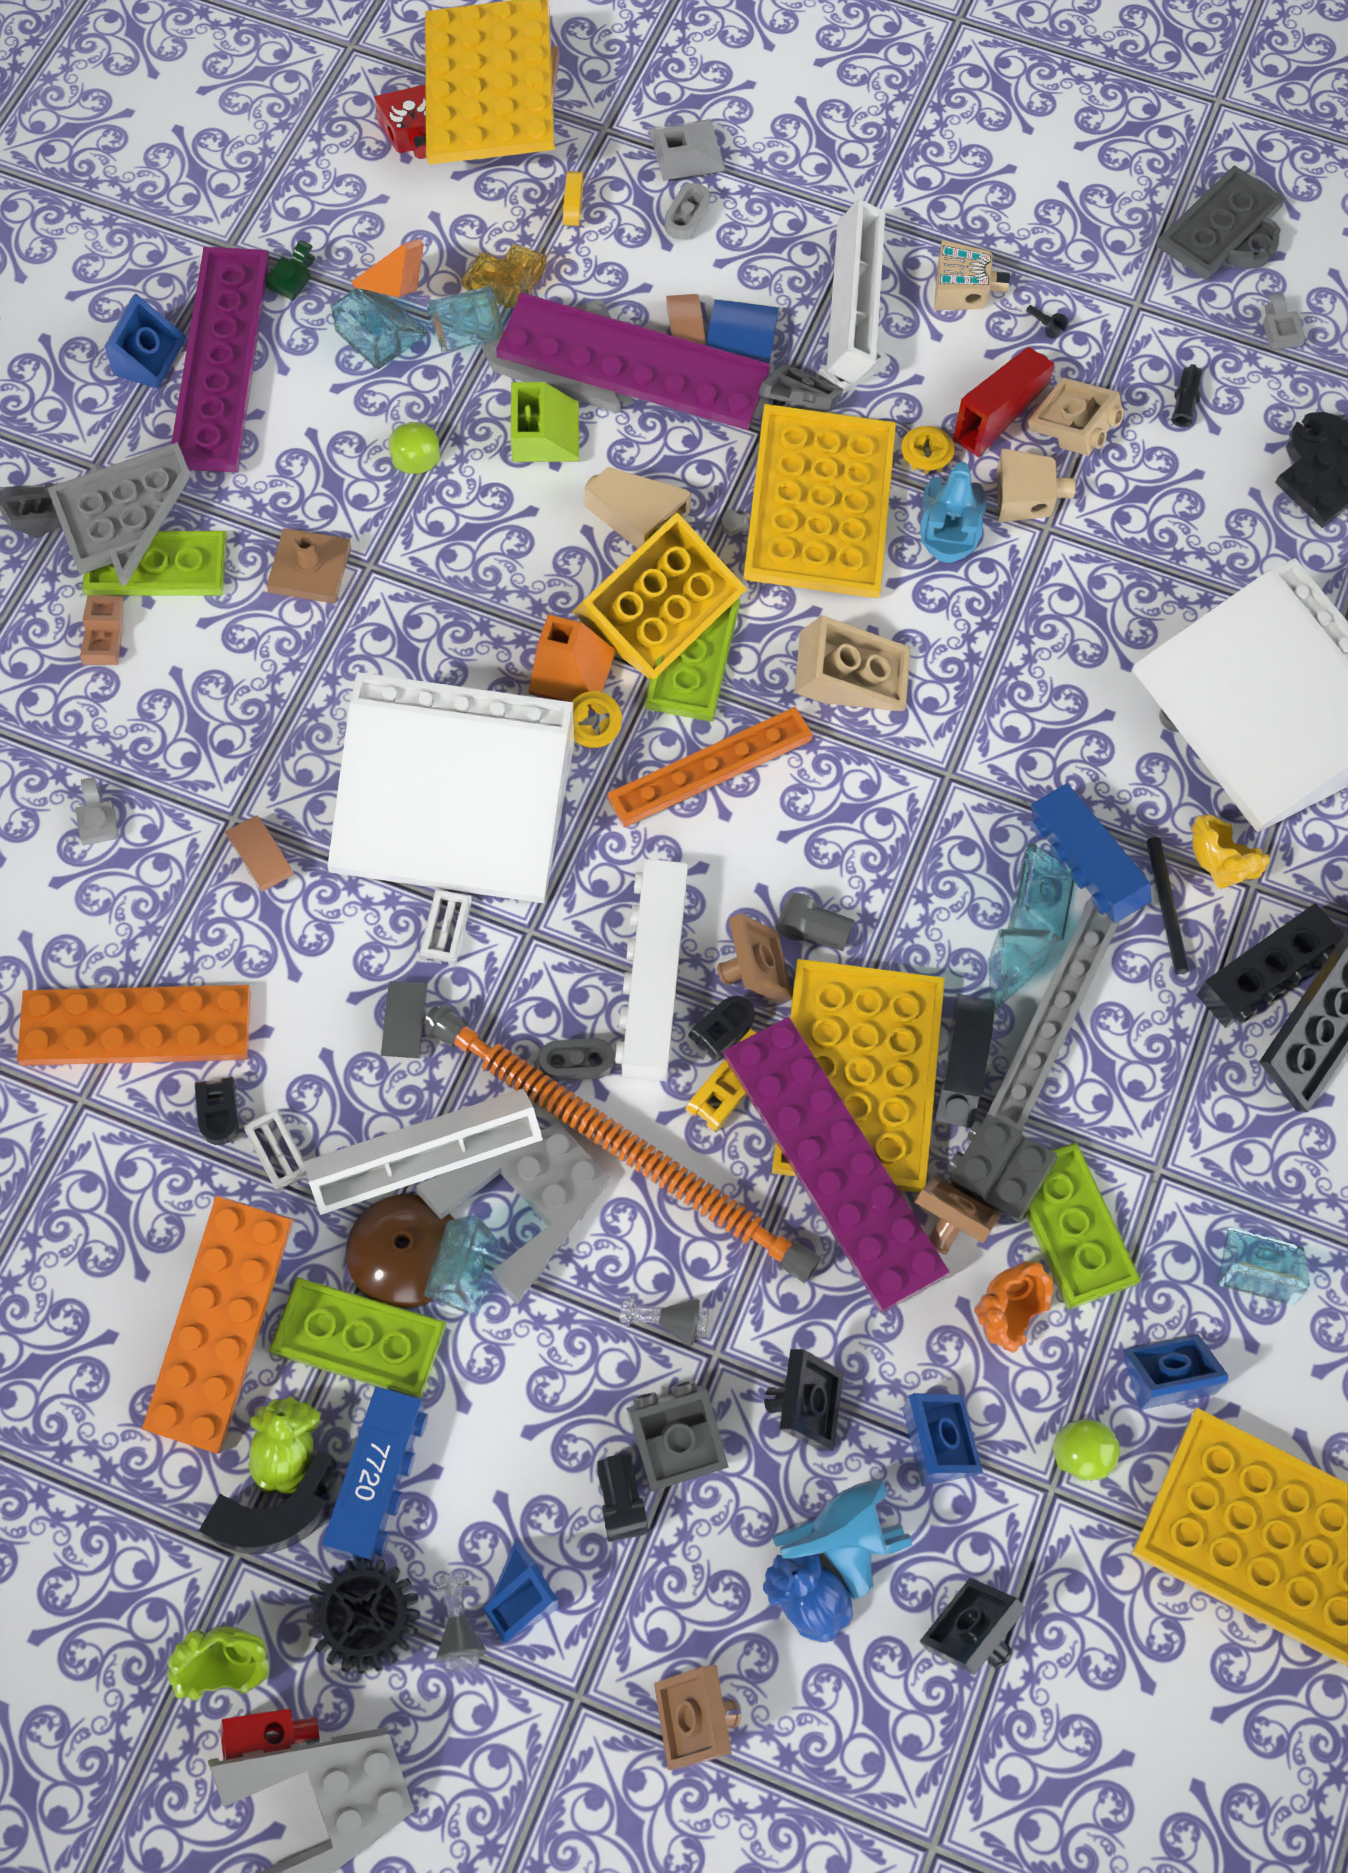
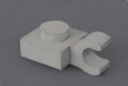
[1263,293,1305,350]
[75,777,119,846]

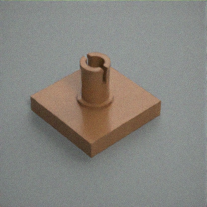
[267,528,351,604]
[717,913,793,1003]
[914,1175,1002,1255]
[654,1665,741,1770]

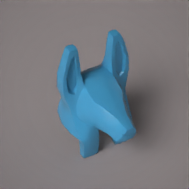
[920,462,986,563]
[773,1479,912,1599]

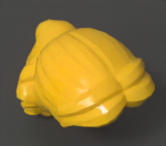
[1191,814,1270,889]

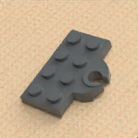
[1156,165,1285,280]

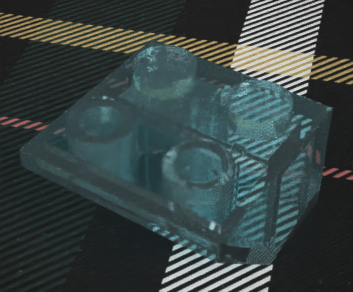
[331,288,427,370]

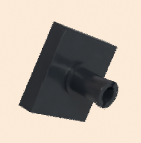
[764,1349,844,1451]
[919,1578,1026,1675]

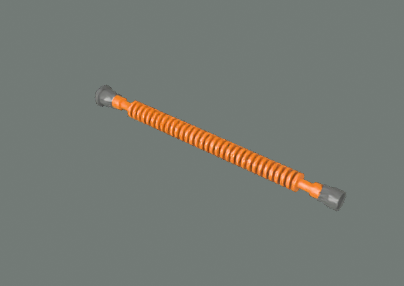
[424,1004,822,1284]

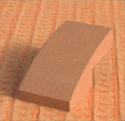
[666,294,706,345]
[80,595,123,665]
[225,815,294,892]

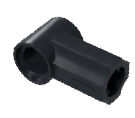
[597,1454,649,1542]

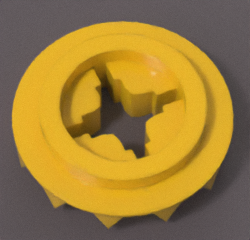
[900,426,955,475]
[572,691,622,748]

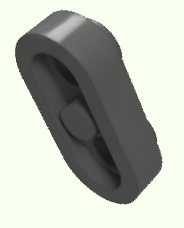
[539,1038,614,1081]

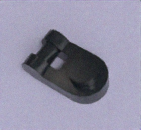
[688,996,755,1062]
[195,1076,239,1145]

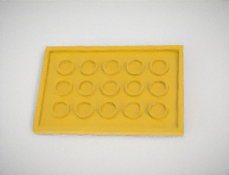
[425,0,555,165]
[743,404,896,599]
[771,959,945,1193]
[1131,1407,1348,1667]

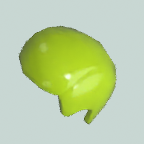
[388,422,440,474]
[1053,1419,1120,1481]

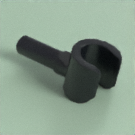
[1026,305,1069,338]

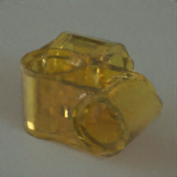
[461,243,546,308]

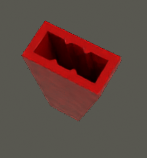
[952,346,1055,458]

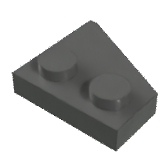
[758,363,843,411]

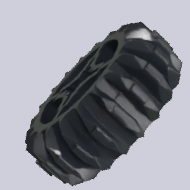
[306,1558,421,1675]

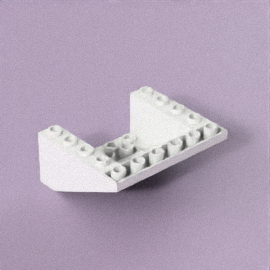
[1132,558,1348,833]
[328,672,574,904]

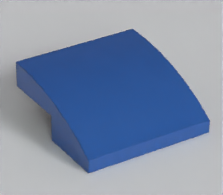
[706,299,779,364]

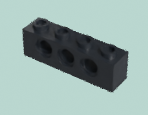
[1197,903,1344,1029]

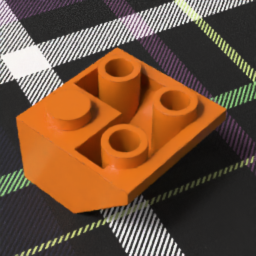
[529,614,616,711]

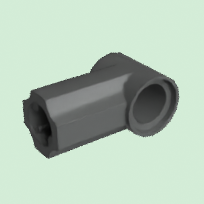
[776,893,855,951]

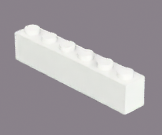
[826,198,885,384]
[615,859,688,1081]
[303,1088,543,1215]

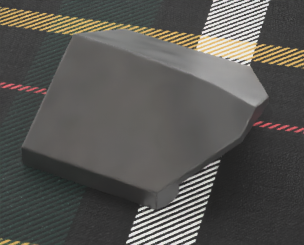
[0,483,61,538]

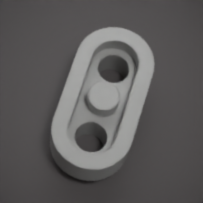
[665,183,710,239]

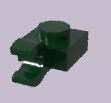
[265,240,315,301]

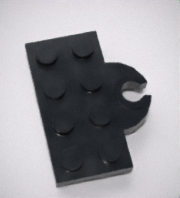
[1275,412,1348,528]

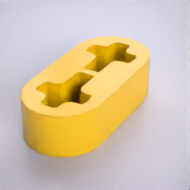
[563,171,583,227]

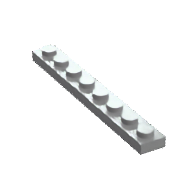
[986,895,1120,1131]

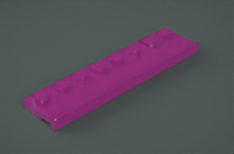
[496,292,770,431]

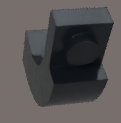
[935,993,995,1128]
[198,1450,339,1554]

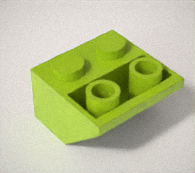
[511,382,579,462]

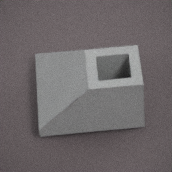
[650,119,724,181]

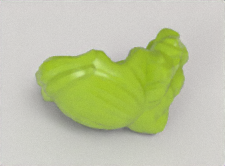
[248,1396,321,1495]
[167,1625,269,1700]

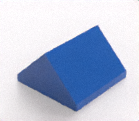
[104,294,187,388]
[1123,1334,1228,1410]
[902,1393,983,1487]

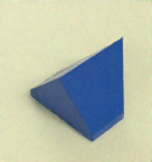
[482,1539,559,1644]

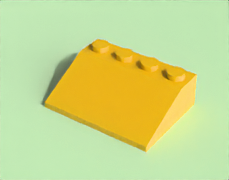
[572,512,747,680]

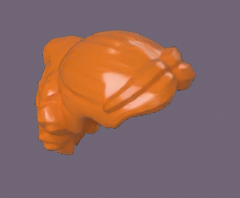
[974,1261,1054,1353]

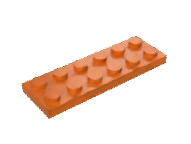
[17,985,251,1066]
[142,1196,295,1454]

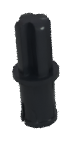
[1171,364,1203,427]

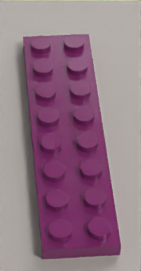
[171,247,270,473]
[723,1017,950,1314]

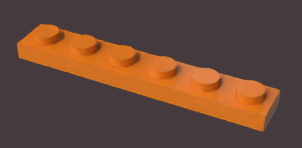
[607,707,813,828]

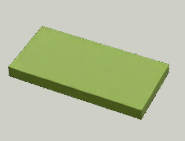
[82,531,227,596]
[645,599,740,722]
[1025,1142,1141,1311]
[269,1277,447,1399]

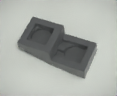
[381,981,428,1059]

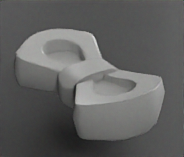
[721,509,751,537]

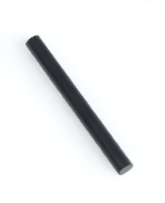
[1146,837,1189,975]

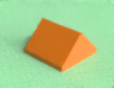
[351,239,424,298]

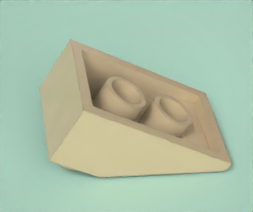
[794,615,911,711]

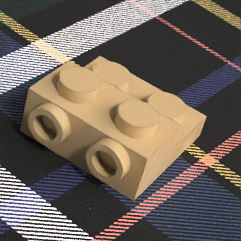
[1028,377,1124,456]

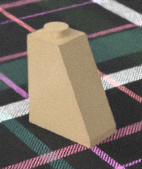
[585,467,691,549]

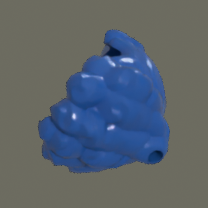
[763,1553,853,1643]

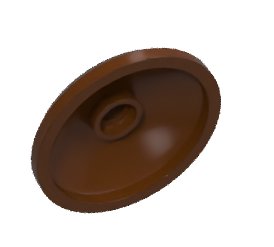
[346,1194,463,1309]

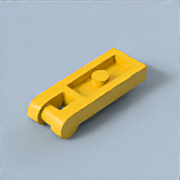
[685,1029,756,1133]

